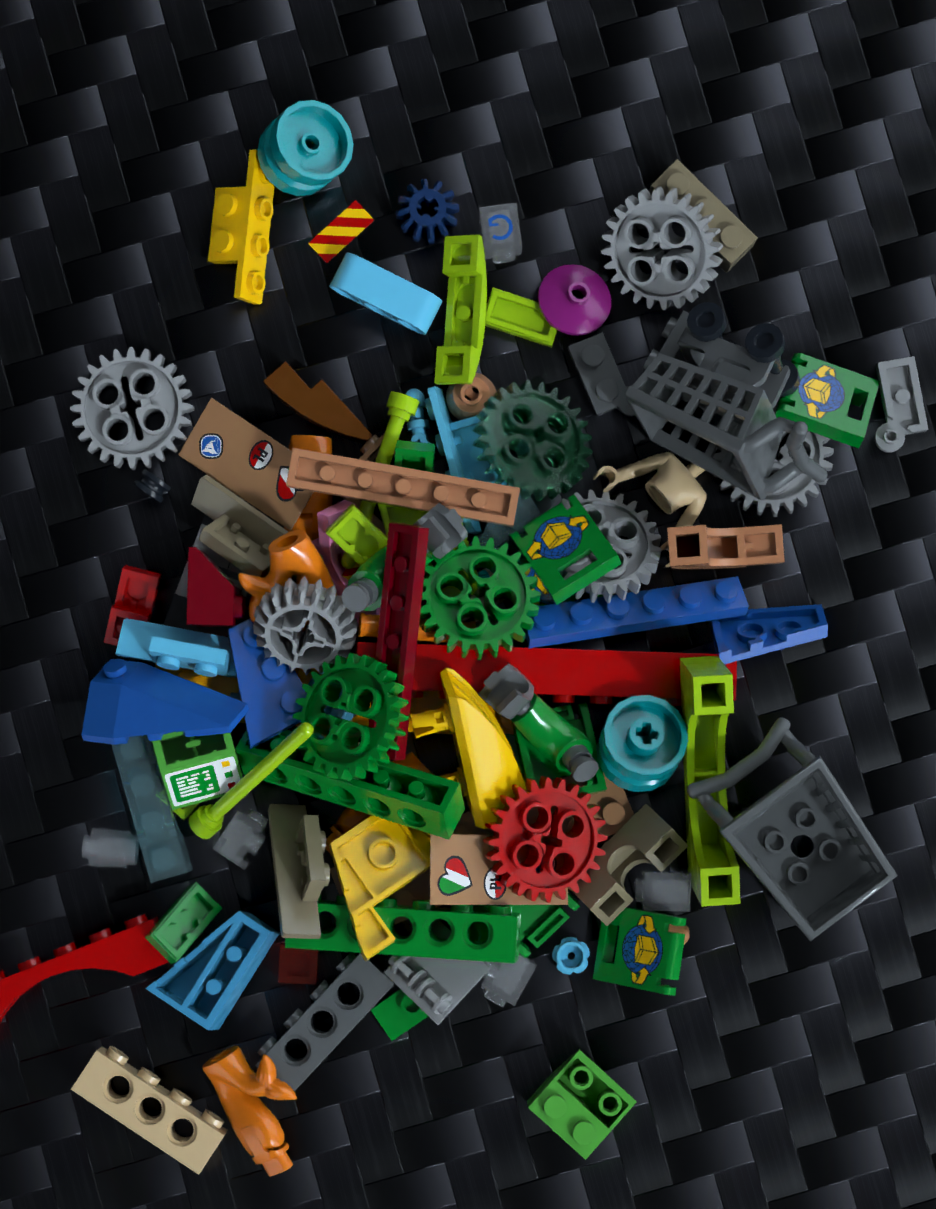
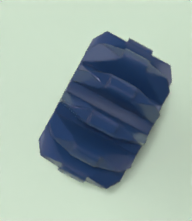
[396,179,459,244]

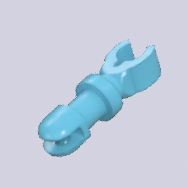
[406,388,431,444]

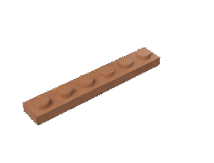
[286,448,520,527]

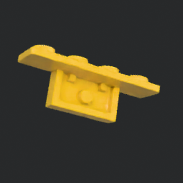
[208,149,274,305]

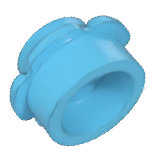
[552,937,590,975]

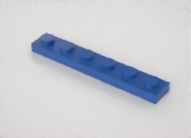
[522,576,749,648]

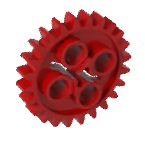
[483,776,608,903]

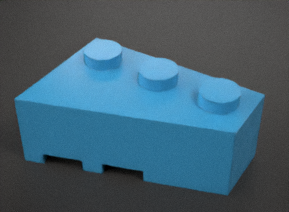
[145,911,280,1031]

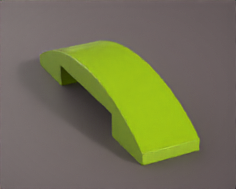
[434,235,487,385]

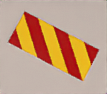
[308,200,374,263]

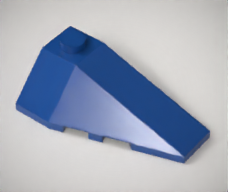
[81,659,249,745]

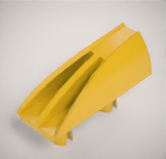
[410,668,526,829]

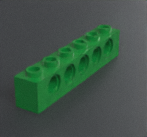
[235,729,465,840]
[285,894,521,963]

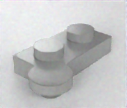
[874,356,928,453]

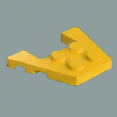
[329,815,430,961]

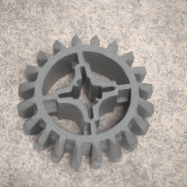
[253,576,358,676]

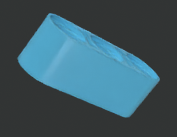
[329,252,443,335]

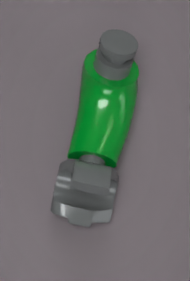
[342,503,468,612]
[478,664,598,782]

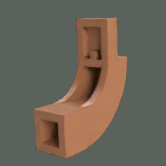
[667,524,785,569]

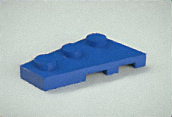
[709,604,828,664]
[227,619,307,749]

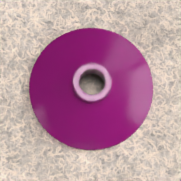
[538,264,611,336]

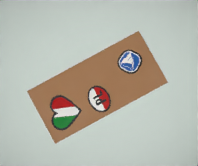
[178,397,313,531]
[430,834,568,905]

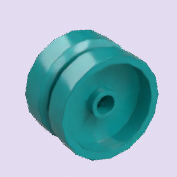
[257,100,354,196]
[596,695,688,792]

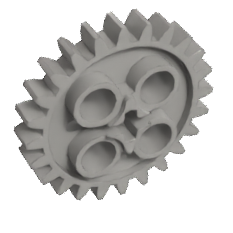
[601,186,724,310]
[70,347,194,470]
[713,404,834,517]
[552,490,662,603]

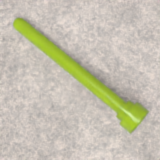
[341,391,420,569]
[189,722,314,839]

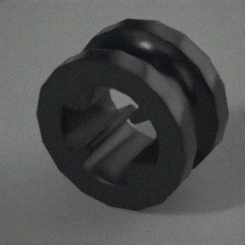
[133,469,171,503]

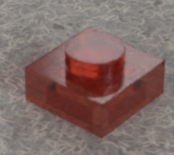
[278,943,319,985]

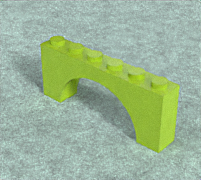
[680,656,741,907]

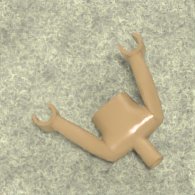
[593,452,707,567]

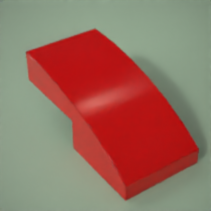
[104,565,162,646]

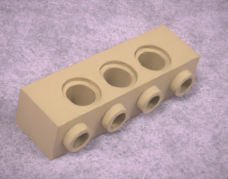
[71,1046,228,1175]

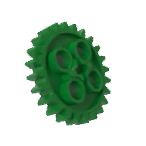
[420,536,541,660]
[292,653,409,781]

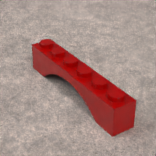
[0,914,168,1024]

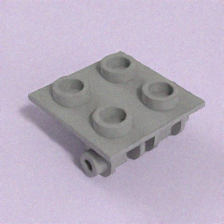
[384,919,490,1025]

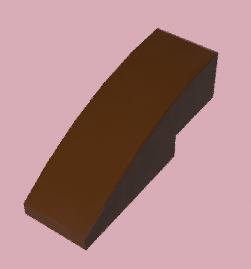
[263,361,373,444]

